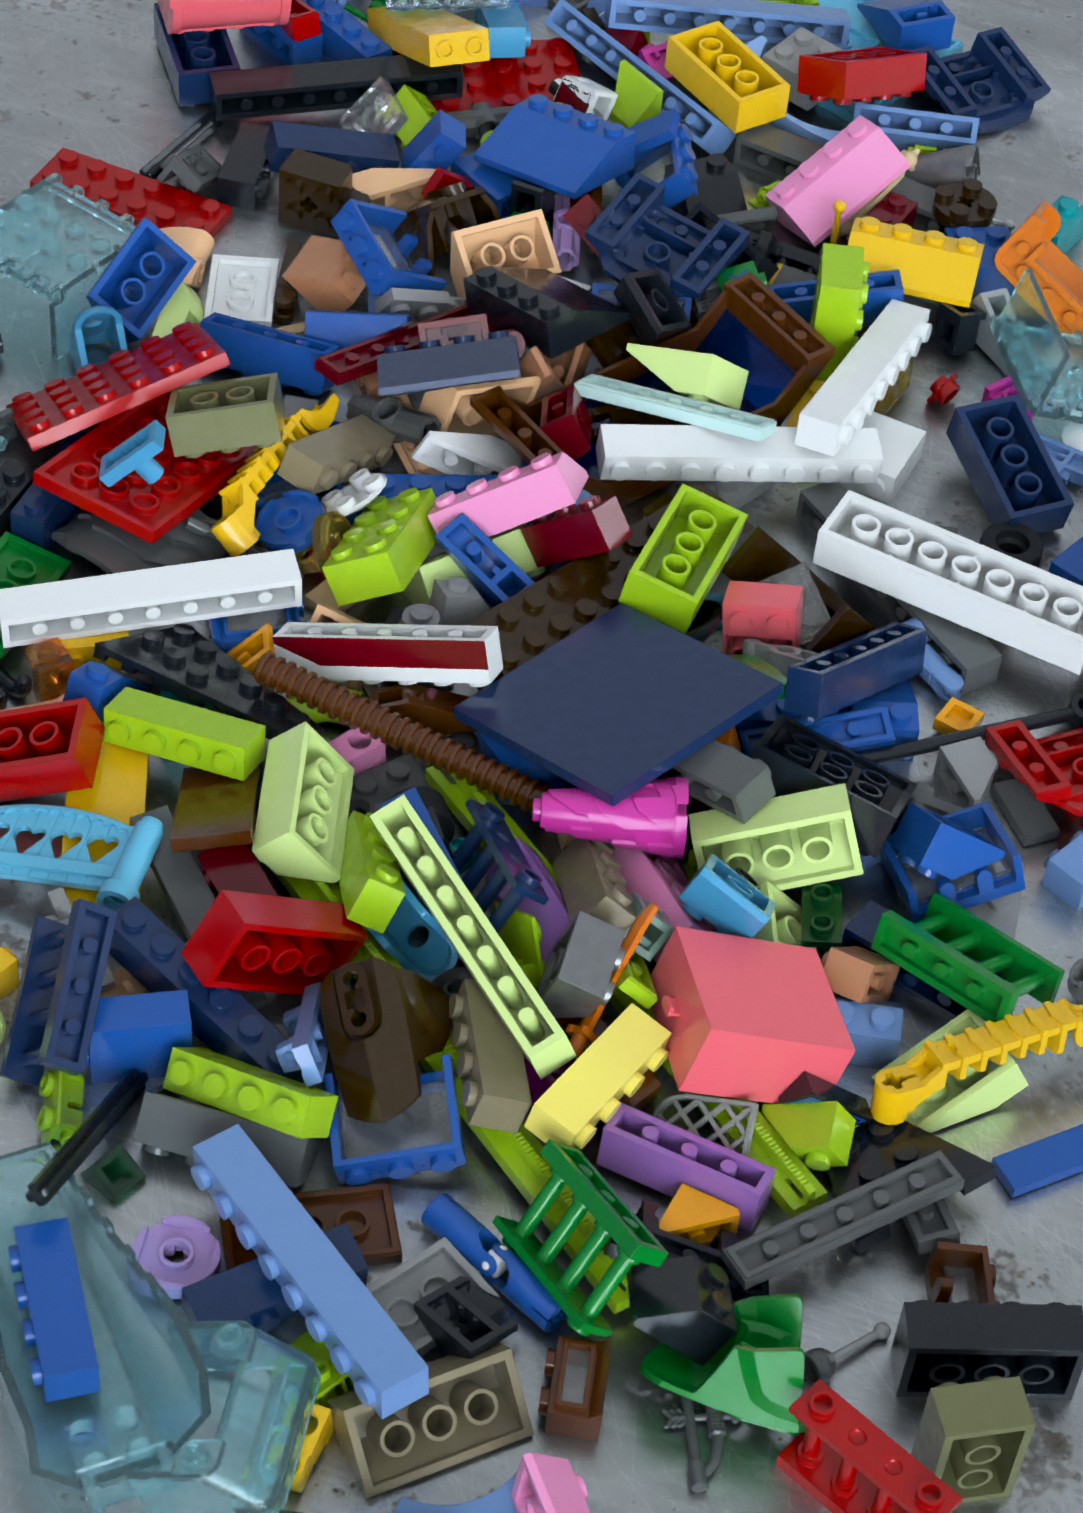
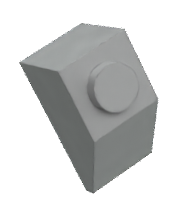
[429,577,492,625]
[934,736,998,808]

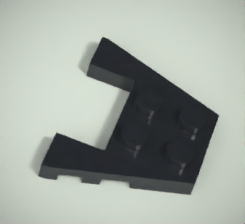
[823,1119,995,1254]

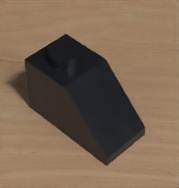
[509,180,555,228]

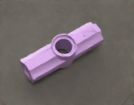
[551,194,581,272]

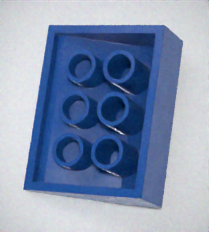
[474,94,636,199]

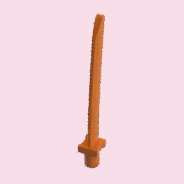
[566,902,659,1060]

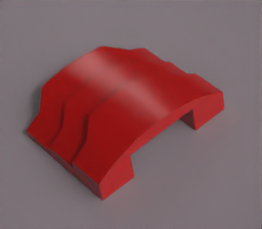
[985,720,1083,816]

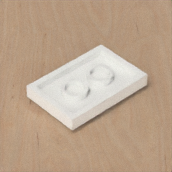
[204,254,279,328]

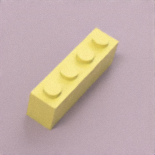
[524,1003,672,1149]

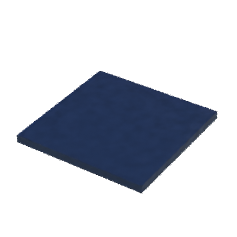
[453,603,784,806]

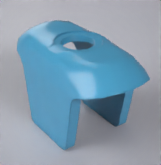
[69,305,128,375]
[367,880,459,982]

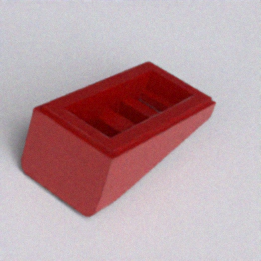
[280,0,321,42]

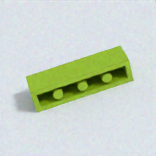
[103,687,266,781]
[338,810,406,934]
[162,1047,339,1139]

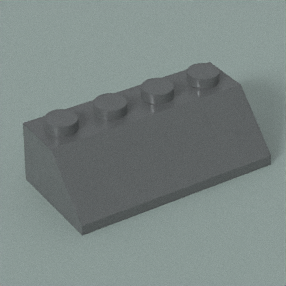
[133,1084,324,1190]

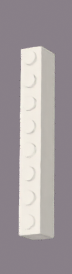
[795,299,932,457]
[596,424,884,483]
[0,549,302,648]

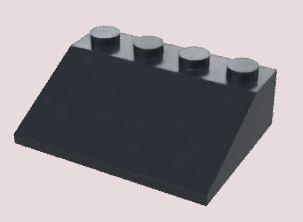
[463,266,631,359]
[750,714,917,858]

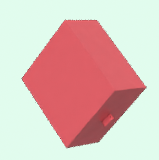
[650,926,856,1104]

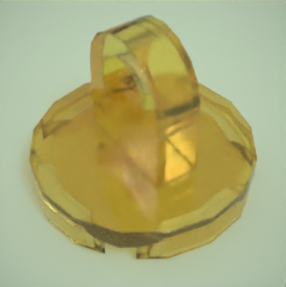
[295,511,351,578]

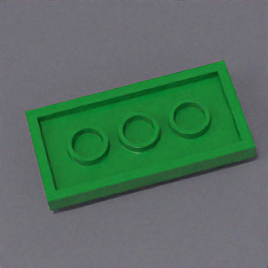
[0,531,71,659]

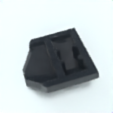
[414,1276,518,1359]

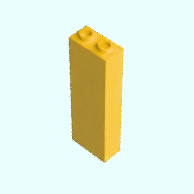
[367,2,490,67]
[59,737,150,907]

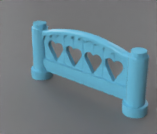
[0,804,164,911]

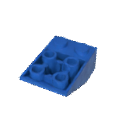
[857,0,956,51]

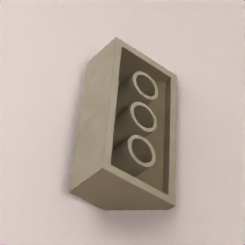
[327,1342,534,1499]

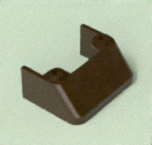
[721,526,876,653]

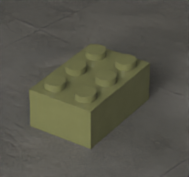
[165,372,286,458]
[911,1376,1036,1503]

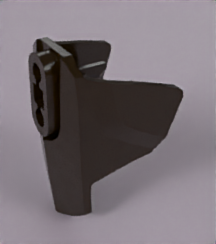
[400,181,501,277]
[320,956,451,1123]

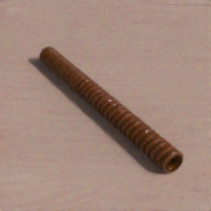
[254,651,552,815]

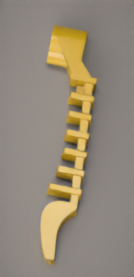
[210,393,339,557]
[870,998,1083,1125]

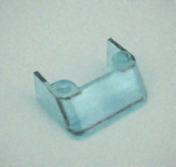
[125,1321,321,1513]

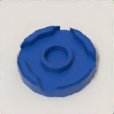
[254,490,327,553]

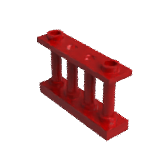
[776,1379,963,1513]

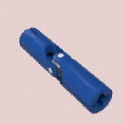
[421,1193,567,1333]

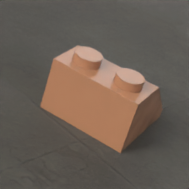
[282,235,366,311]

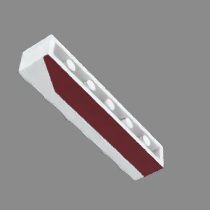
[272,622,504,687]

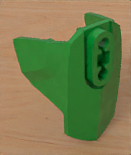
[638,1293,807,1435]

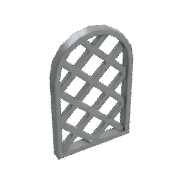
[652,1094,759,1157]

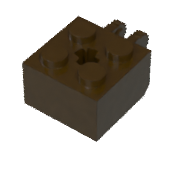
[278,148,370,239]

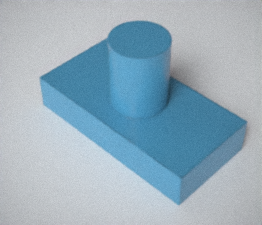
[99,420,166,488]

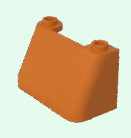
[994,199,1083,346]

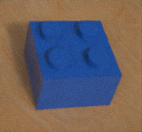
[944,226,1017,299]

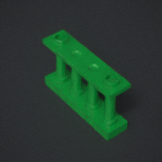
[871,892,1065,1022]
[492,1139,669,1338]

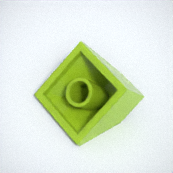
[611,59,664,129]

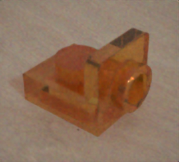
[24,638,74,702]

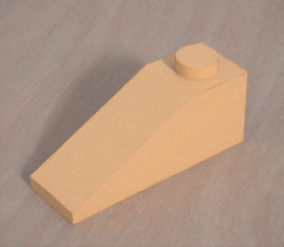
[352,168,436,211]

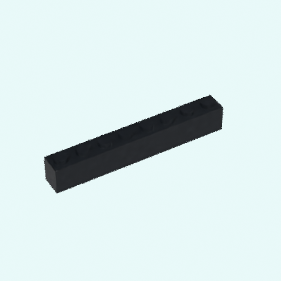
[209,55,464,121]

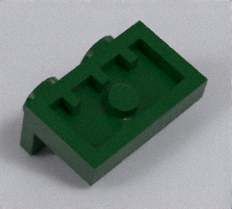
[801,883,842,958]

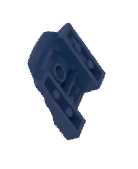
[910,27,1051,134]
[585,172,750,299]

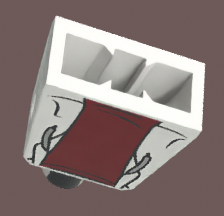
[548,75,618,121]

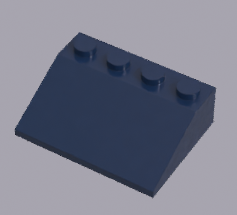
[377,330,522,397]

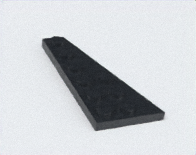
[93,624,324,740]

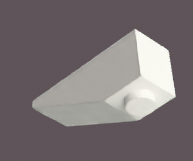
[411,431,521,475]

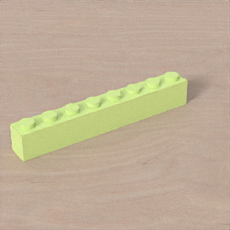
[369,794,577,1079]

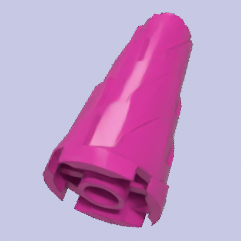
[532,777,689,858]

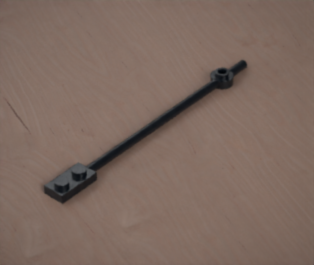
[858,692,1083,764]

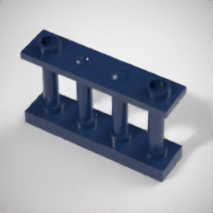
[452,798,549,961]
[0,898,118,1088]

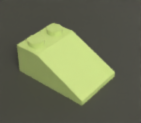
[626,343,749,411]
[871,1009,1028,1133]

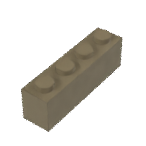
[277,414,396,495]
[552,838,637,931]
[449,978,532,1133]

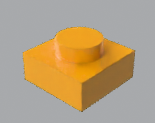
[932,697,985,734]

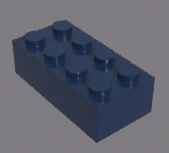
[154,3,241,106]
[946,394,1074,534]

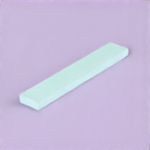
[574,374,777,442]

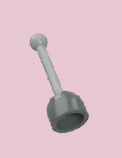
[804,1322,891,1386]

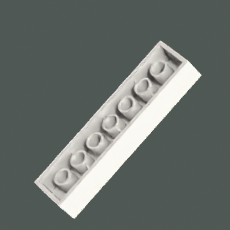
[812,490,1083,675]

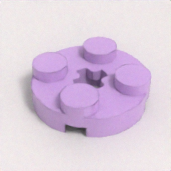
[132,1215,221,1299]

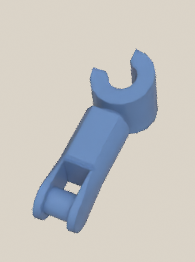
[902,617,964,703]

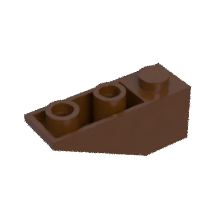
[371,684,476,747]

